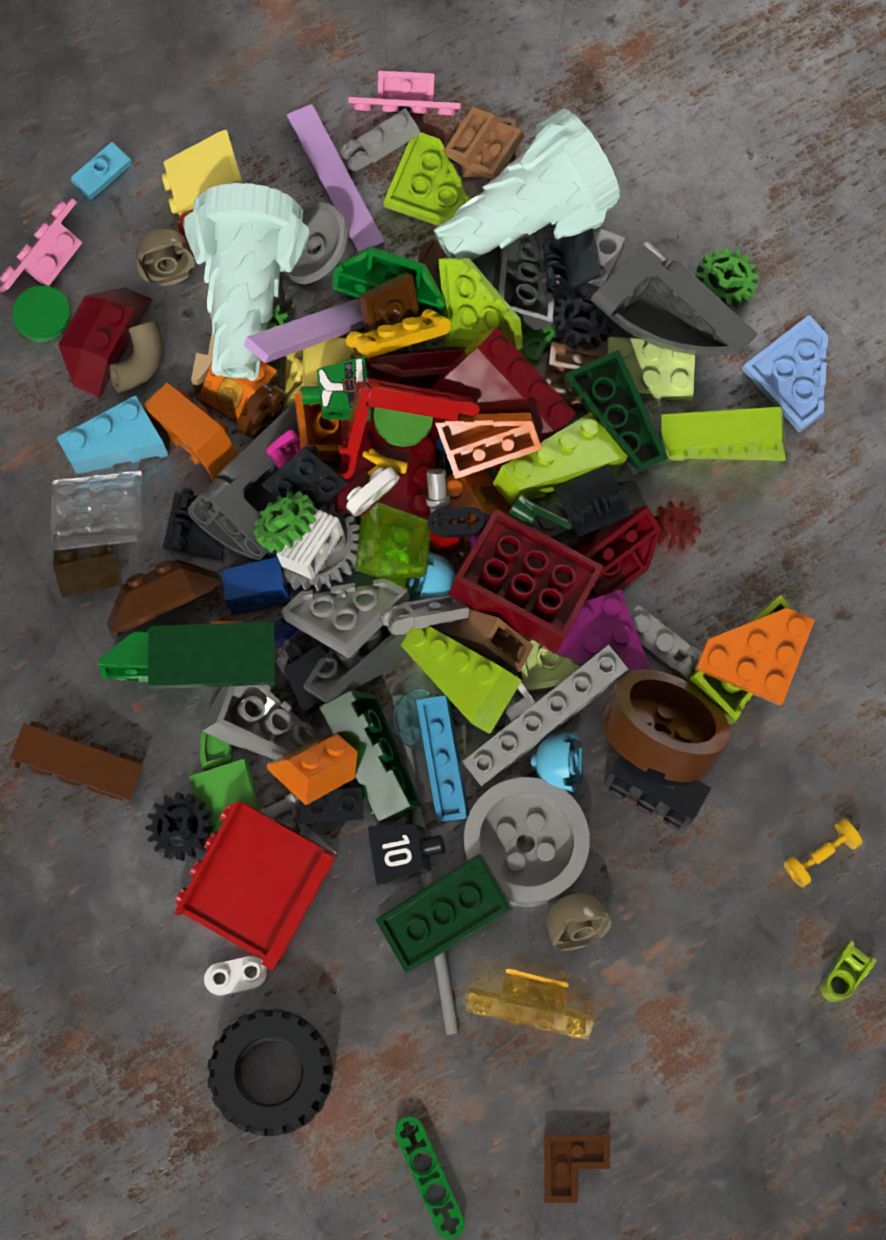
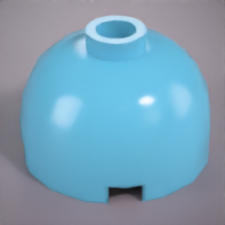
[407,550,456,601]
[531,732,583,794]

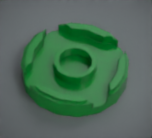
[12,285,71,342]

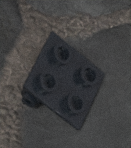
[541,229,601,298]
[262,444,349,510]
[553,464,634,537]
[163,488,224,559]

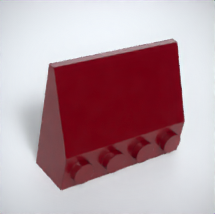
[430,327,576,471]
[334,407,438,530]
[448,509,604,653]

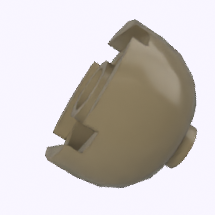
[136,228,195,286]
[546,891,612,951]

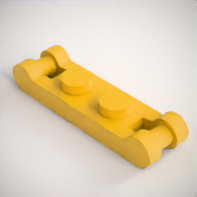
[346,309,451,358]

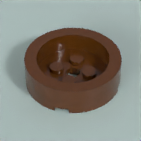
[600,669,731,782]

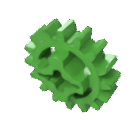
[696,247,759,308]
[253,491,317,552]

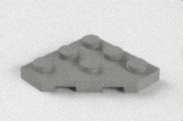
[280,578,410,658]

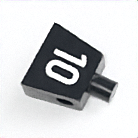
[368,825,445,888]

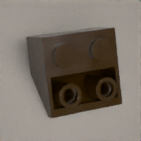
[53,527,122,597]

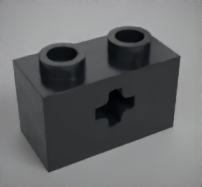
[294,788,364,824]

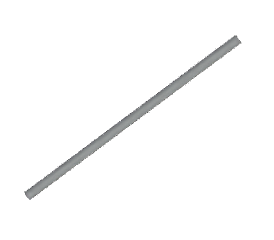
[392,695,459,1035]

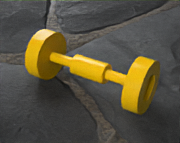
[784,819,863,888]

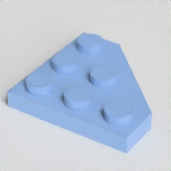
[742,315,828,433]

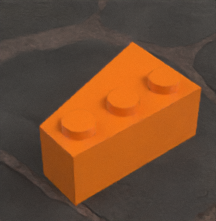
[142,382,239,481]
[435,413,542,479]

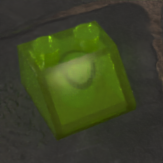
[355,502,431,579]

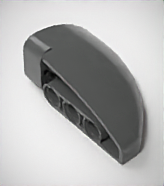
[591,241,758,356]
[188,401,300,560]

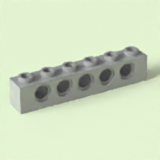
[462,645,629,787]

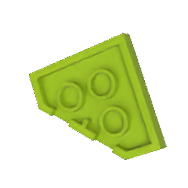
[383,133,471,226]
[439,257,523,350]

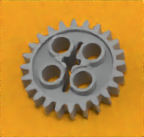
[267,504,364,592]

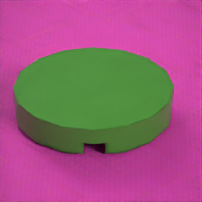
[373,407,433,447]

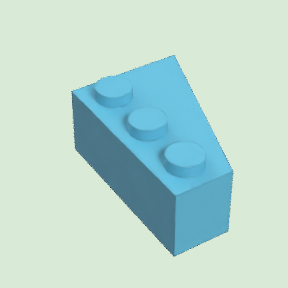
[57,395,168,474]

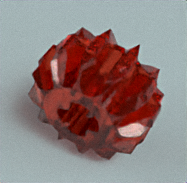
[654,501,701,552]

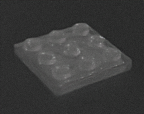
[50,471,143,551]

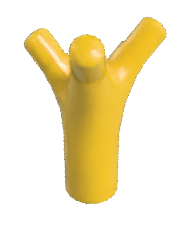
[362,448,407,476]

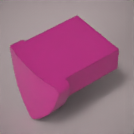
[266,430,301,470]

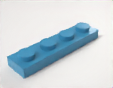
[416,695,469,823]

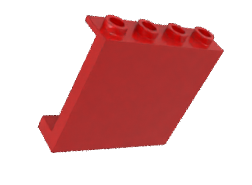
[174,800,339,971]

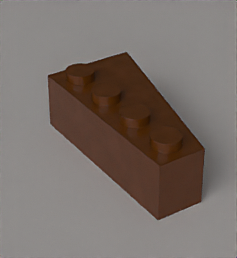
[8,721,143,803]

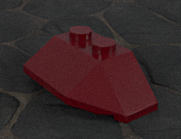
[58,288,152,398]
[351,347,467,389]
[571,506,662,601]

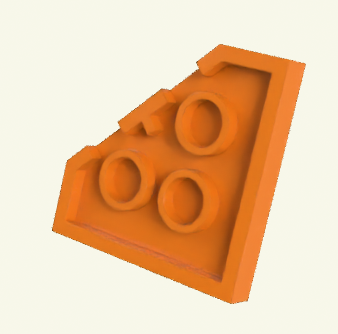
[695,608,815,706]

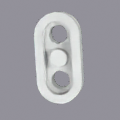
[346,467,400,516]
[204,956,268,996]

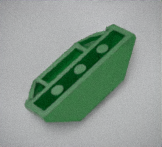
[332,246,446,316]
[98,630,149,682]

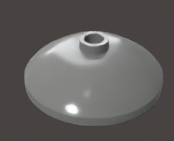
[280,202,348,284]

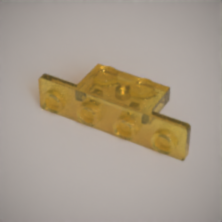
[465,969,595,1039]

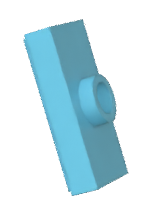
[70,142,132,200]

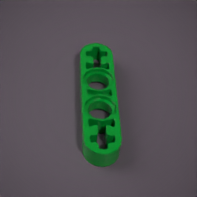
[395,1116,465,1240]

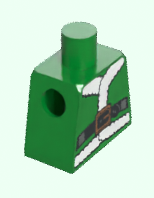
[301,357,371,422]

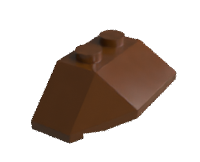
[107,559,223,638]

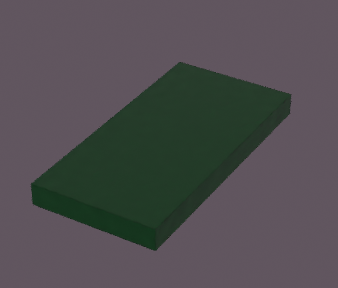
[148,622,276,689]
[375,854,513,975]

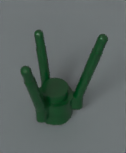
[508,495,572,530]

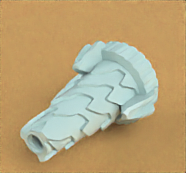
[434,109,620,261]
[184,183,310,381]

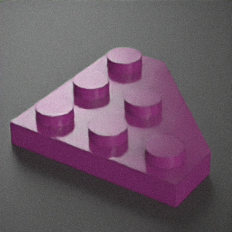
[543,590,651,683]

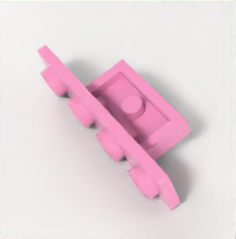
[348,71,461,115]
[0,198,83,292]

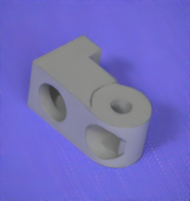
[587,229,625,288]

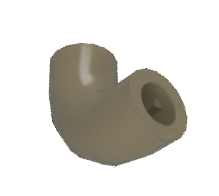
[109,321,163,393]

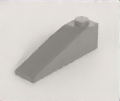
[202,685,323,760]

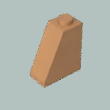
[435,609,534,672]

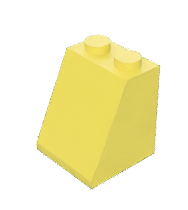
[161,130,243,220]
[283,337,368,408]

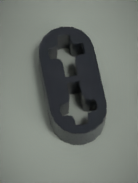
[428,506,487,538]

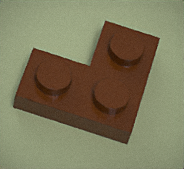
[544,1135,610,1203]

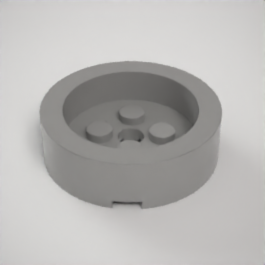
[463,777,590,907]

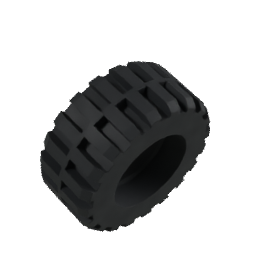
[207,1008,333,1136]

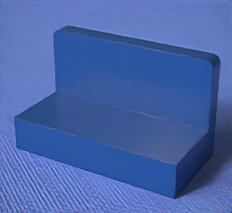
[222,557,291,615]

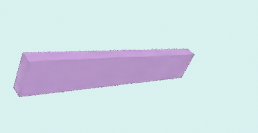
[286,104,385,253]
[244,298,364,363]

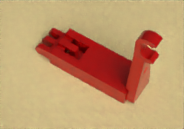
[335,378,480,479]

